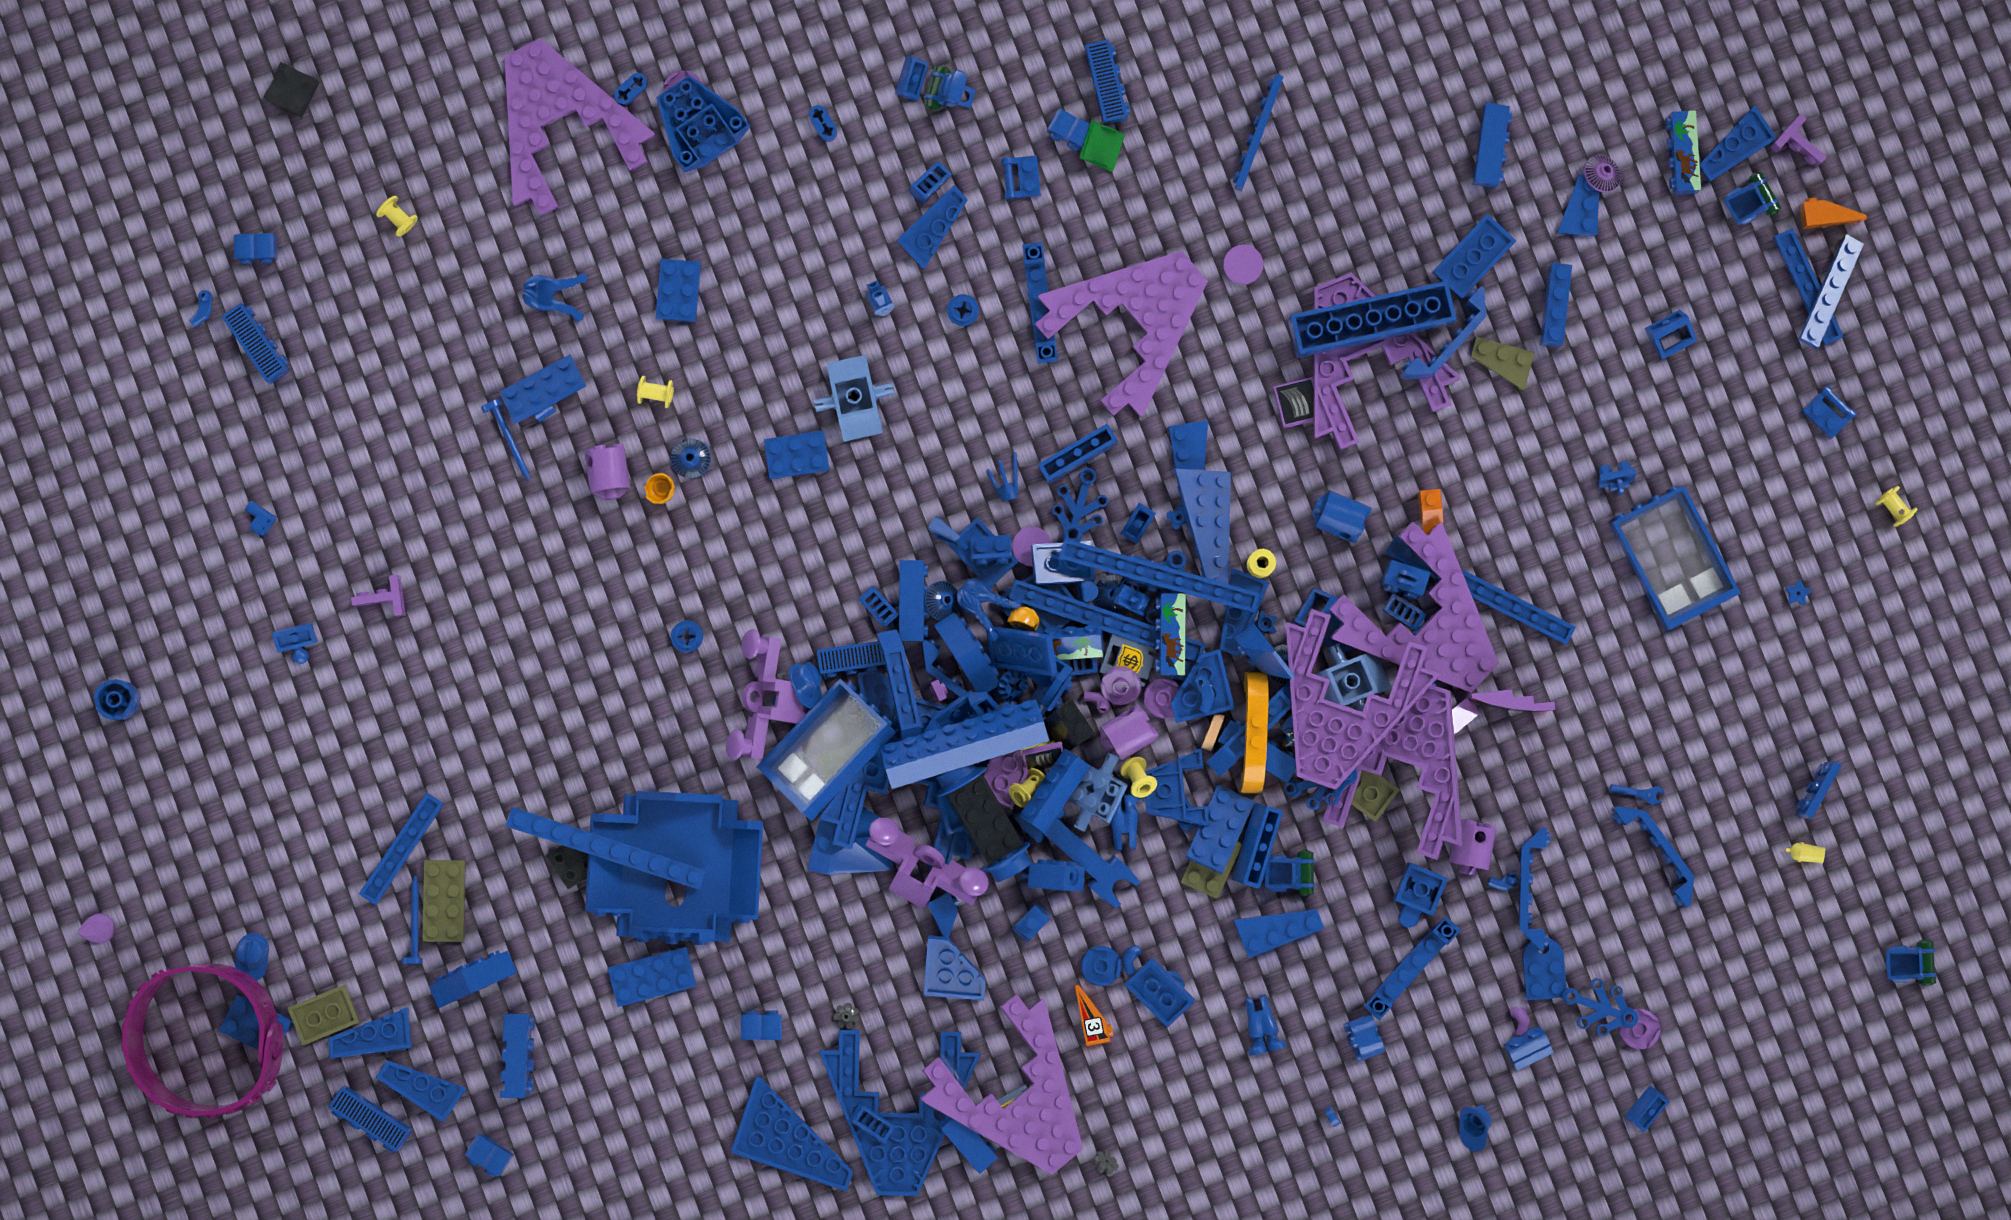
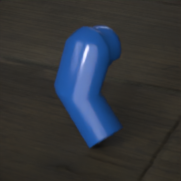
[1487,873,1518,891]
[1122,945,1142,975]

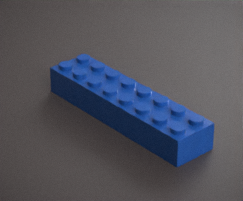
[1288,281,1457,358]
[880,699,1049,789]

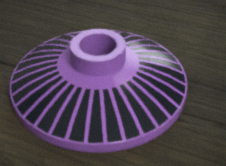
[1584,155,1621,193]

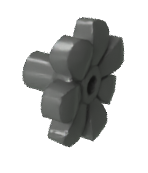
[834,1003,860,1029]
[1094,1151,1119,1174]

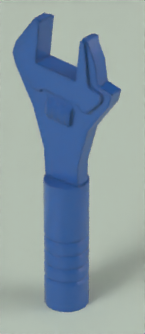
[1610,784,1665,806]

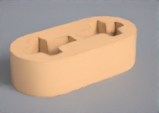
[1201,713,1225,751]

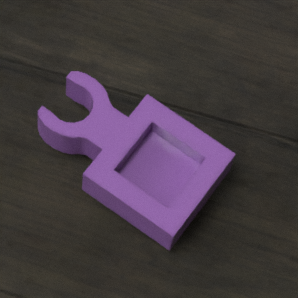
[929,680,948,703]

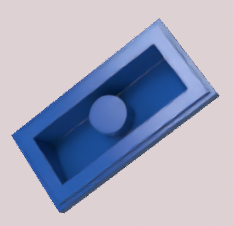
[895,56,929,101]
[1625,1086,1670,1132]

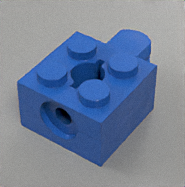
[1380,560,1431,600]
[1020,859,1085,891]
[1392,862,1448,928]

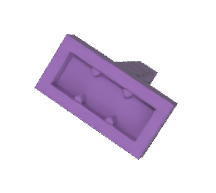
[1770,114,1826,167]
[351,575,406,617]

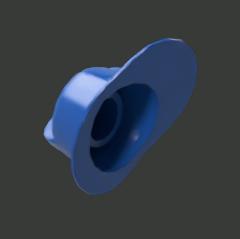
[788,662,822,709]
[235,933,269,981]
[1459,1105,1492,1151]

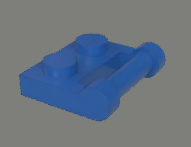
[1001,155,1041,199]
[1802,385,1857,439]

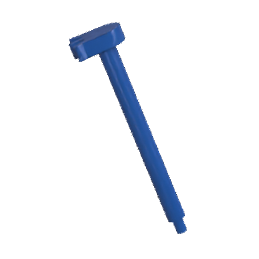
[481,399,531,481]
[402,876,423,964]

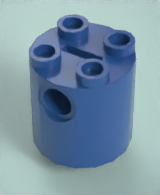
[1312,490,1372,543]

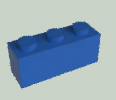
[938,1116,998,1174]

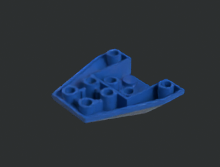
[656,75,750,172]

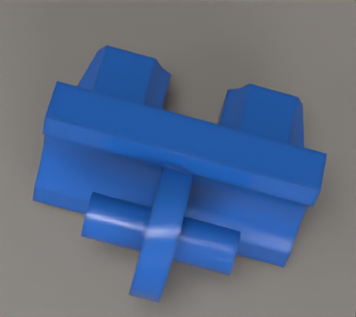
[866,280,894,316]
[1598,461,1637,495]
[1112,584,1151,616]

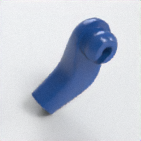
[189,290,213,328]
[1194,675,1215,713]

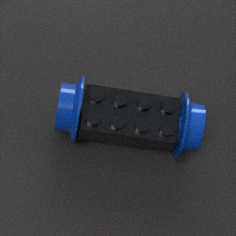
[935,764,1031,882]

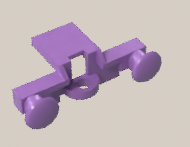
[726,629,809,760]
[865,818,989,909]

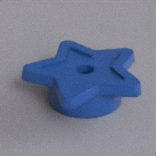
[1785,580,1811,606]
[1254,611,1277,635]

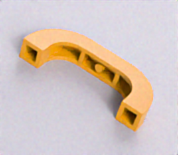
[1240,672,1268,794]

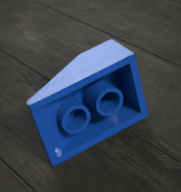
[1234,623,1295,679]

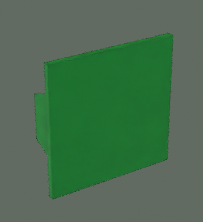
[1079,120,1125,172]

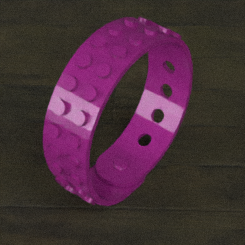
[121,963,284,1118]

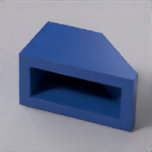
[927,892,960,937]

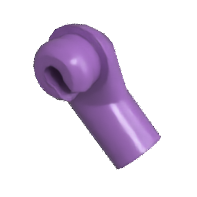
[1084,691,1110,714]
[1510,1007,1530,1036]

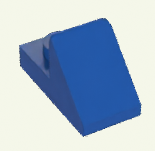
[1120,503,1156,544]

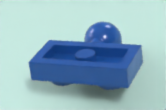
[272,622,318,664]

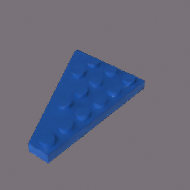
[731,1076,853,1191]

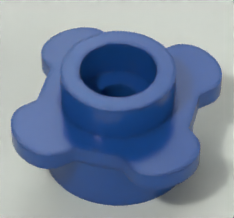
[1167,506,1187,529]

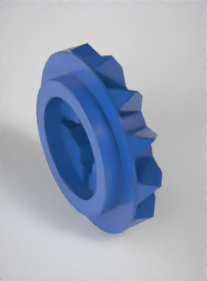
[947,294,979,326]
[671,620,703,653]
[998,670,1029,701]

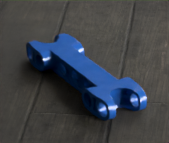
[1012,795,1140,908]

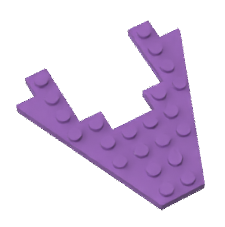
[505,38,656,216]
[1034,251,1208,417]
[1314,273,1461,450]
[1329,522,1499,693]
[1286,609,1440,790]
[1312,685,1463,860]
[920,994,1083,1175]

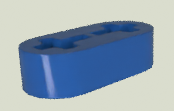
[614,73,648,106]
[809,105,837,142]

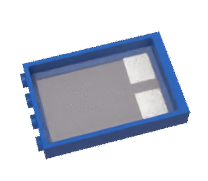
[1609,485,1741,631]
[757,679,896,821]

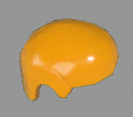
[644,473,675,504]
[1007,606,1040,630]

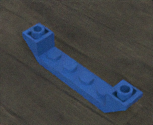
[1022,242,1058,364]
[1400,286,1487,379]
[876,630,922,741]
[923,640,1016,710]
[1206,680,1292,776]
[1611,806,1695,908]
[1518,827,1550,951]
[1364,916,1461,1021]

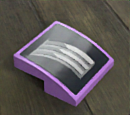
[1273,377,1314,428]
[1021,742,1063,770]

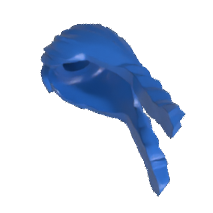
[522,273,587,322]
[957,579,1022,641]

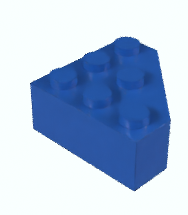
[934,613,999,693]
[429,950,517,1009]

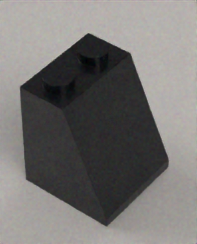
[1043,700,1095,751]

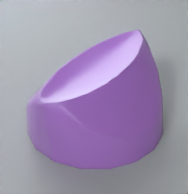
[78,913,115,943]

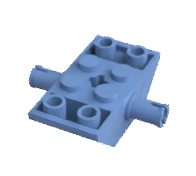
[814,355,895,442]
[1315,643,1392,712]
[1068,752,1127,831]

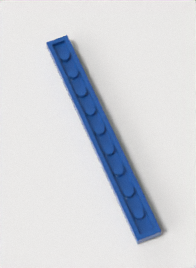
[1386,535,1576,645]
[1059,538,1260,613]
[1008,579,1206,662]
[505,807,706,890]

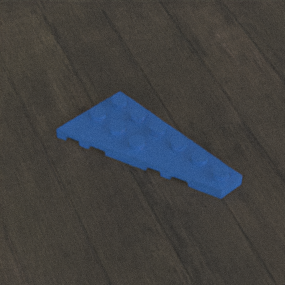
[1172,468,1231,584]

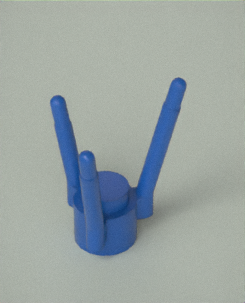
[986,452,1019,502]

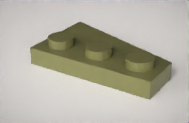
[1470,337,1535,392]

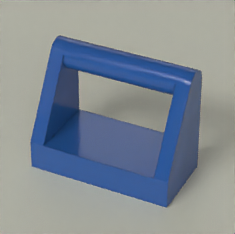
[1645,309,1697,360]
[1293,587,1339,628]

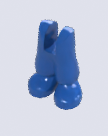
[1110,793,1141,851]
[1245,994,1287,1056]

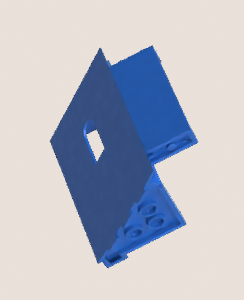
[585,791,763,945]

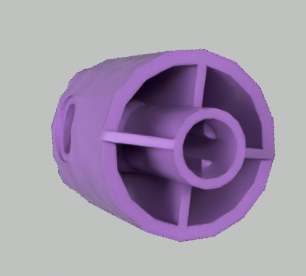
[585,444,630,500]
[1100,705,1159,761]
[1448,819,1496,876]

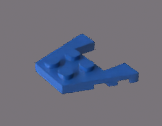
[1145,749,1209,826]

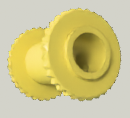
[377,196,418,236]
[637,376,674,408]
[1876,486,1917,527]
[1246,549,1276,579]
[1120,757,1157,798]
[1009,768,1046,808]

